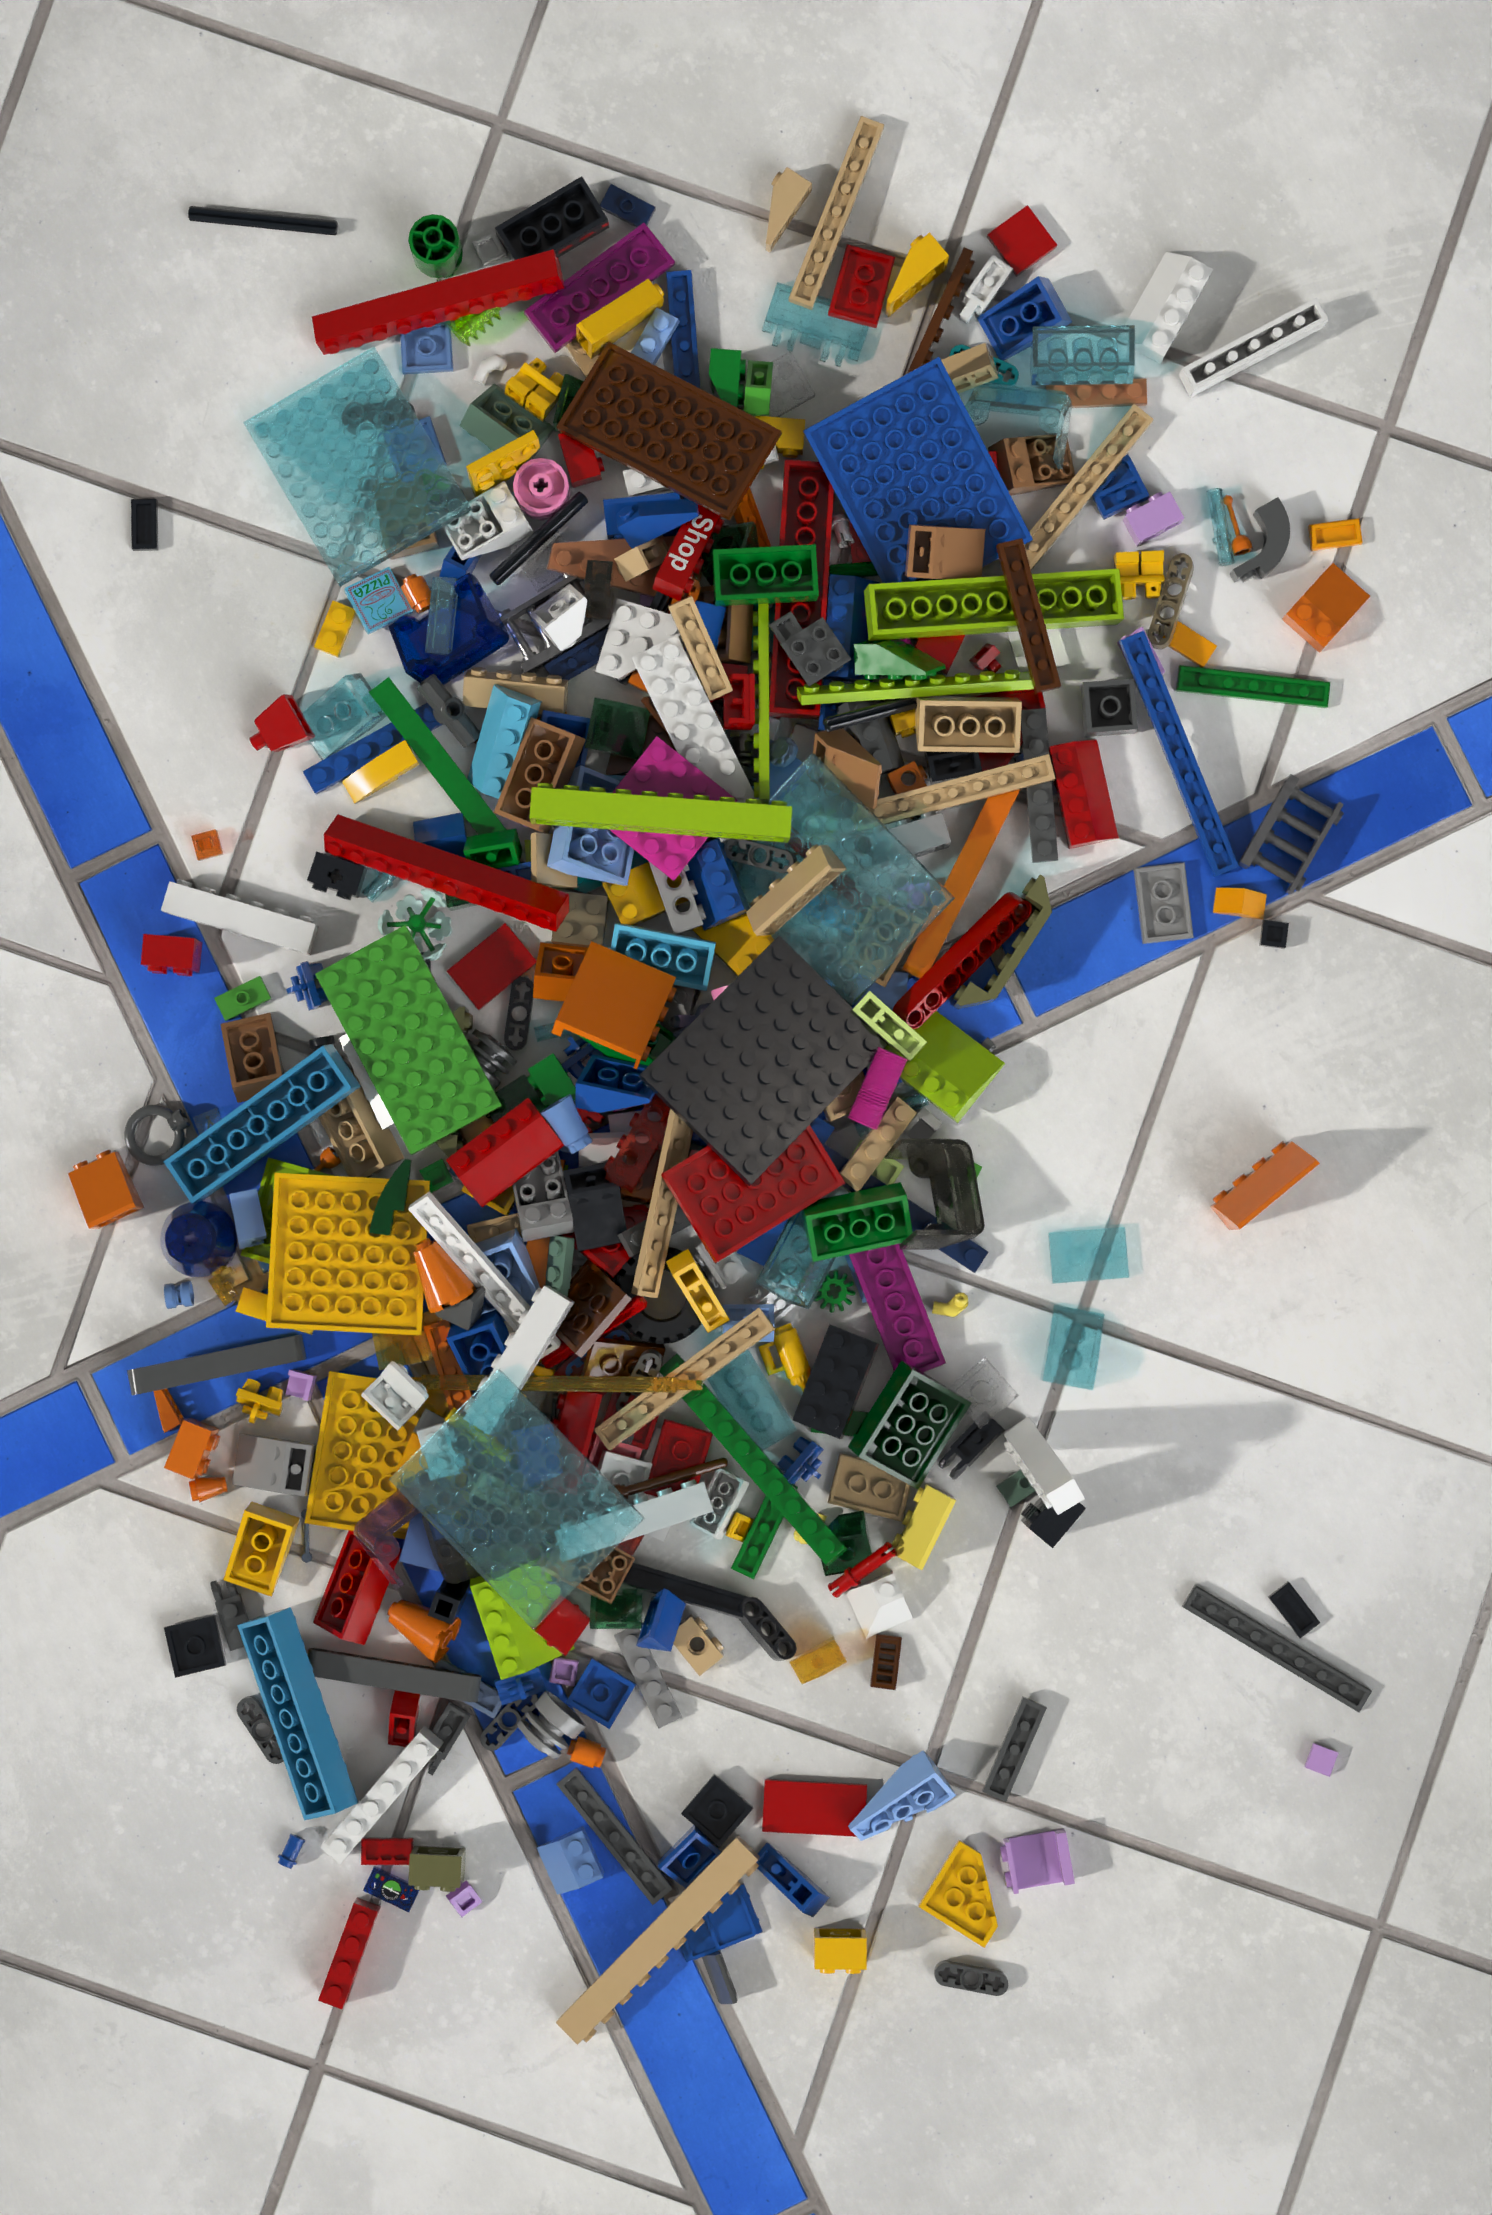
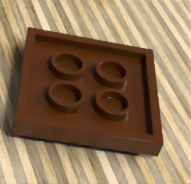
[556,1259,632,1358]

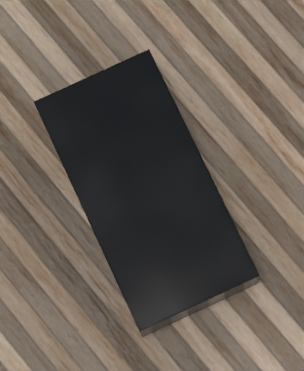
[131,499,158,551]
[1268,1581,1320,1638]

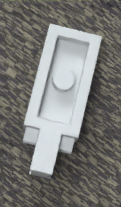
[959,255,1013,324]

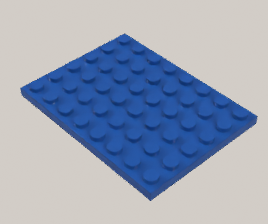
[803,357,1033,583]

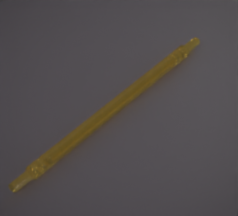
[411,1374,703,1393]

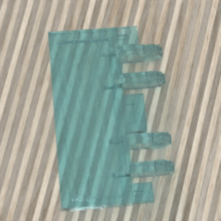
[762,282,869,367]

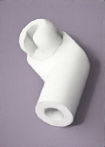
[473,354,507,386]

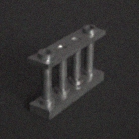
[494,574,611,673]
[1238,774,1344,894]

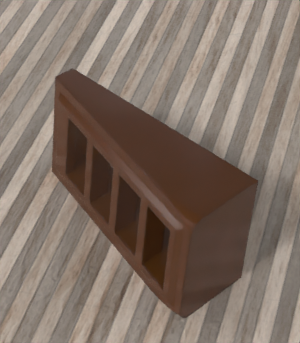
[870,1634,902,1690]

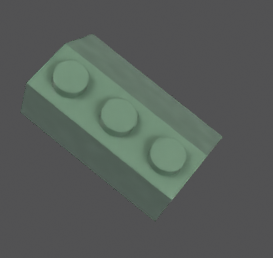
[459,383,555,463]

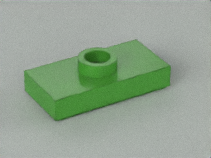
[214,976,272,1021]

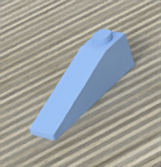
[848,1750,956,1841]

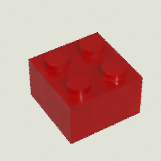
[141,934,202,977]

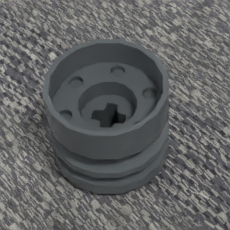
[467,1028,518,1091]

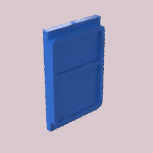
[681,1883,763,1962]

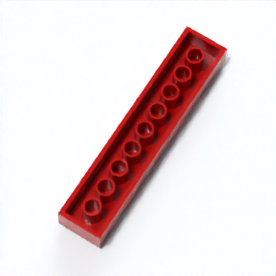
[769,460,834,720]

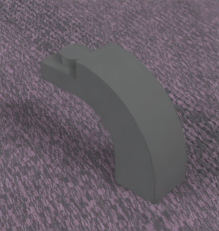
[1230,497,1290,583]

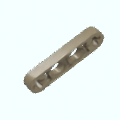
[1148,553,1194,649]

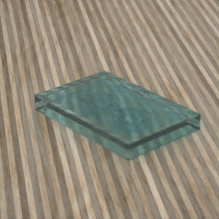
[1048,1227,1129,1284]

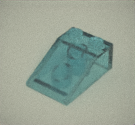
[302,673,386,760]
[1040,1305,1104,1390]

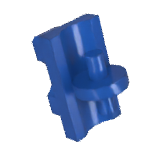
[286,961,328,1011]
[561,1036,607,1080]
[777,1437,824,1485]
[494,1667,546,1705]

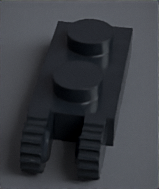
[938,1411,1005,1479]

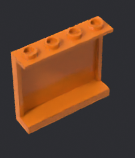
[551,941,677,1069]

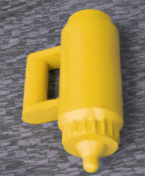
[758,1323,811,1391]

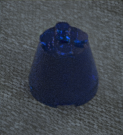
[160,1201,238,1277]

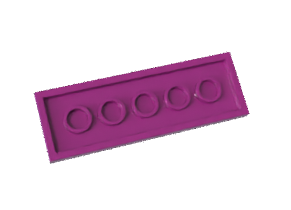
[524,223,675,353]
[848,1244,946,1372]

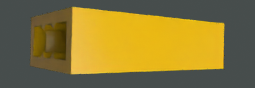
[576,279,664,360]

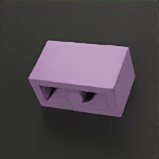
[1123,492,1184,546]

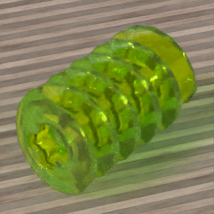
[447,307,502,347]

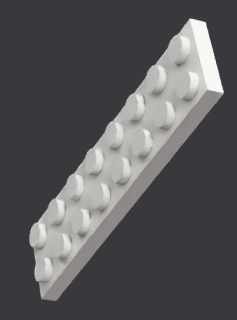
[631,635,757,843]

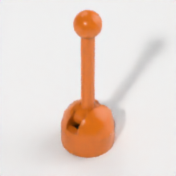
[1223,495,1253,556]
[313,1146,342,1171]

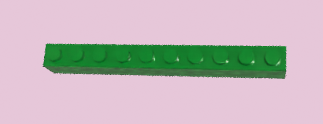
[659,1353,847,1566]

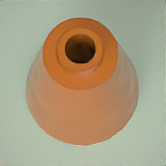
[413,1238,476,1313]
[387,1599,461,1663]

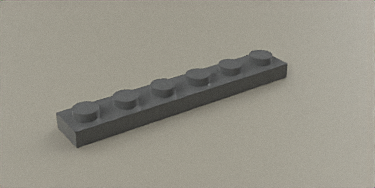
[1021,708,1058,863]
[556,1767,673,1905]

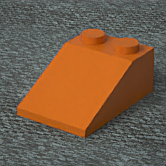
[1282,563,1370,653]

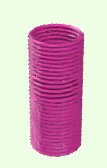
[848,1047,908,1130]

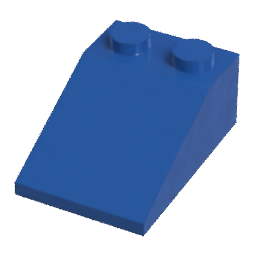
[977,276,1072,361]
[575,1054,655,1113]
[446,1310,524,1399]

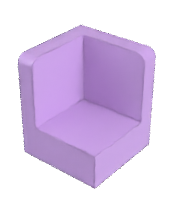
[285,1369,317,1401]

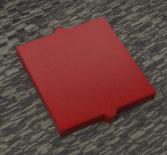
[535,1595,591,1656]

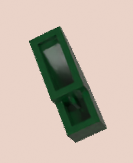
[369,1159,412,1236]

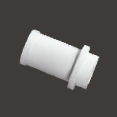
[831,514,854,549]

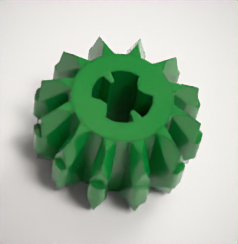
[812,1269,856,1313]

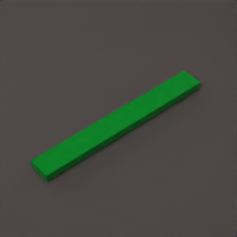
[369,677,506,835]

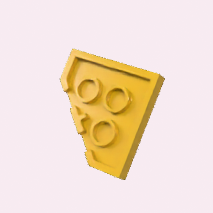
[466,430,540,498]
[918,1840,998,1948]

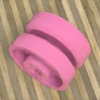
[513,458,571,520]

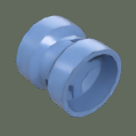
[164,1281,194,1309]

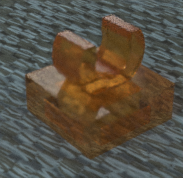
[191,829,224,861]

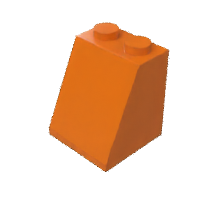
[68,1150,144,1229]

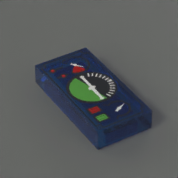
[363,1866,420,1912]

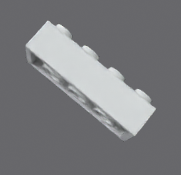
[690,1468,749,1540]

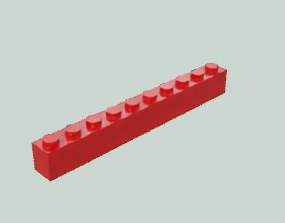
[312,250,565,355]
[324,814,569,932]

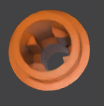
[189,1477,228,1503]

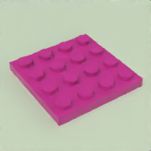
[610,736,738,881]

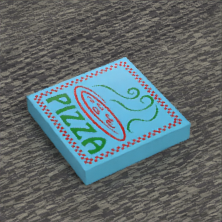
[344,567,413,634]

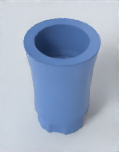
[540,1094,593,1154]

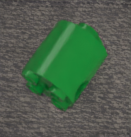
[408,214,463,278]

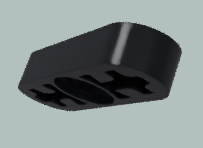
[504,977,534,1051]

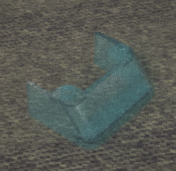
[965,383,1072,469]

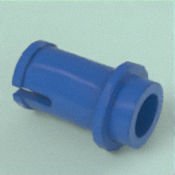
[278,1834,305,1869]

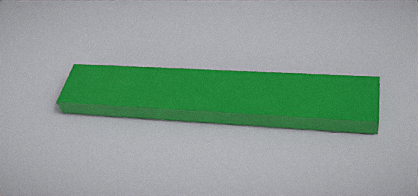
[1176,665,1330,708]

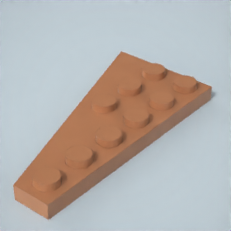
[547,536,707,602]

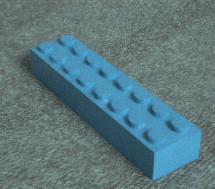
[163,1044,361,1204]
[237,1607,358,1821]

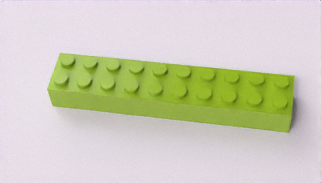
[864,569,1124,641]
[529,783,792,843]

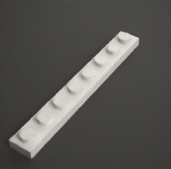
[408,1191,561,1359]

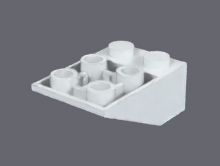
[439,481,534,560]

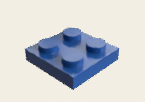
[566,1657,636,1729]

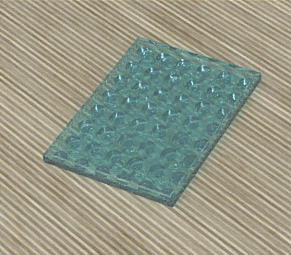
[243,347,472,587]
[731,753,955,1006]
[389,1369,645,1630]

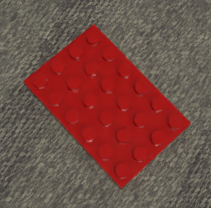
[661,1125,845,1263]

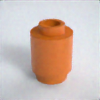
[401,574,435,614]
[567,1736,607,1768]

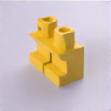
[504,358,566,422]
[1113,550,1164,600]

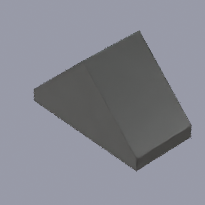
[435,1286,486,1330]

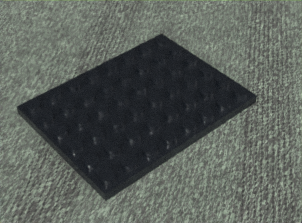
[638,936,888,1186]

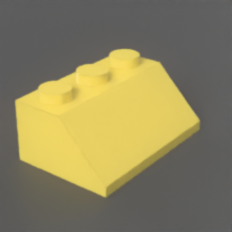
[891,1484,956,1570]

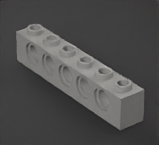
[649,862,706,934]

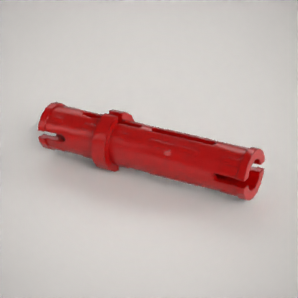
[828,1542,897,1598]

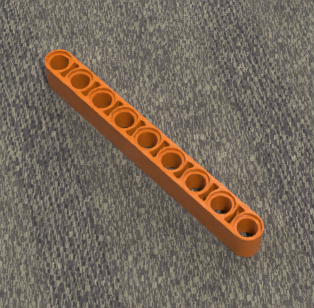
[902,789,1020,979]

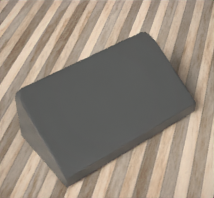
[702,1950,738,2004]

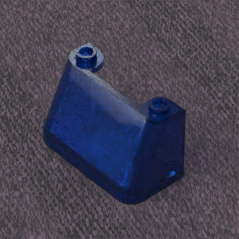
[388,572,509,685]

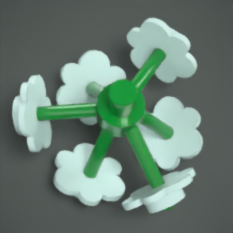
[378,888,452,961]

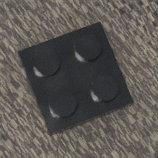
[164,1615,227,1678]
[681,1773,753,1847]

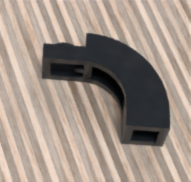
[428,1532,486,1625]

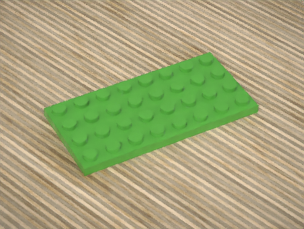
[315,925,502,1155]

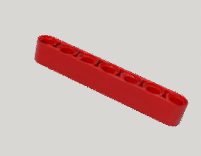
[892,892,1032,1029]

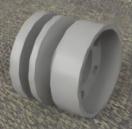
[517,1690,586,1760]

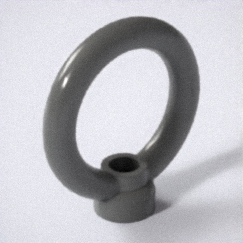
[124,1105,190,1166]

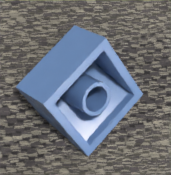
[536,1826,604,1895]

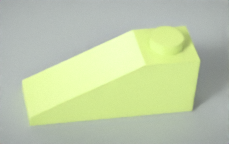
[852,991,927,1061]

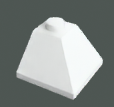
[530,583,587,651]
[846,1571,913,1638]

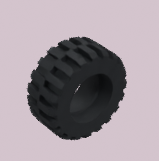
[615,1247,709,1344]

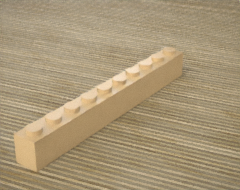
[556,1835,760,2045]

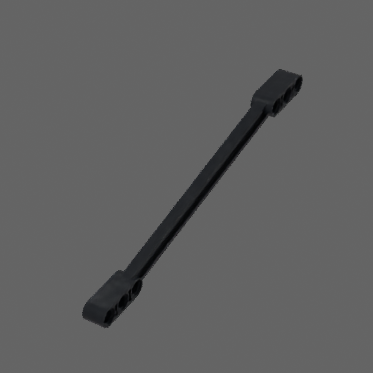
[466,1492,797,1661]

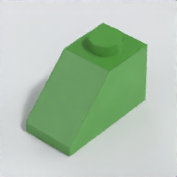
[744,360,773,416]

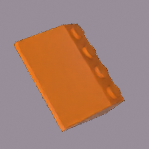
[1210,1141,1320,1230]

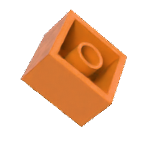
[164,1418,221,1479]

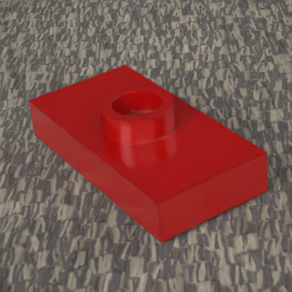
[361,1838,413,1865]

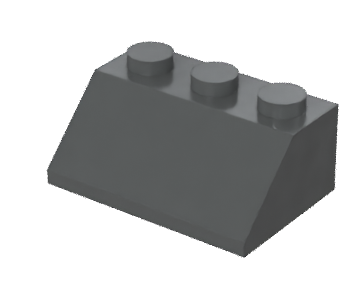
[836,700,905,775]

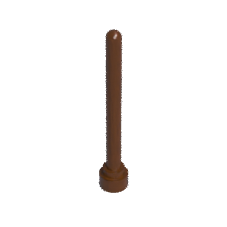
[608,1458,728,1506]

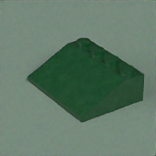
[848,1360,972,1489]

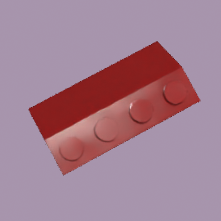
[1049,740,1119,849]
[446,1098,564,1207]
[539,1389,602,1498]
[313,1530,402,1645]

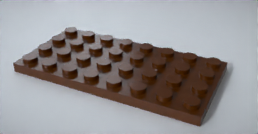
[556,341,782,521]

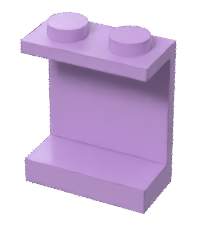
[1000,1828,1075,1894]

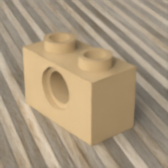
[673,1614,724,1676]

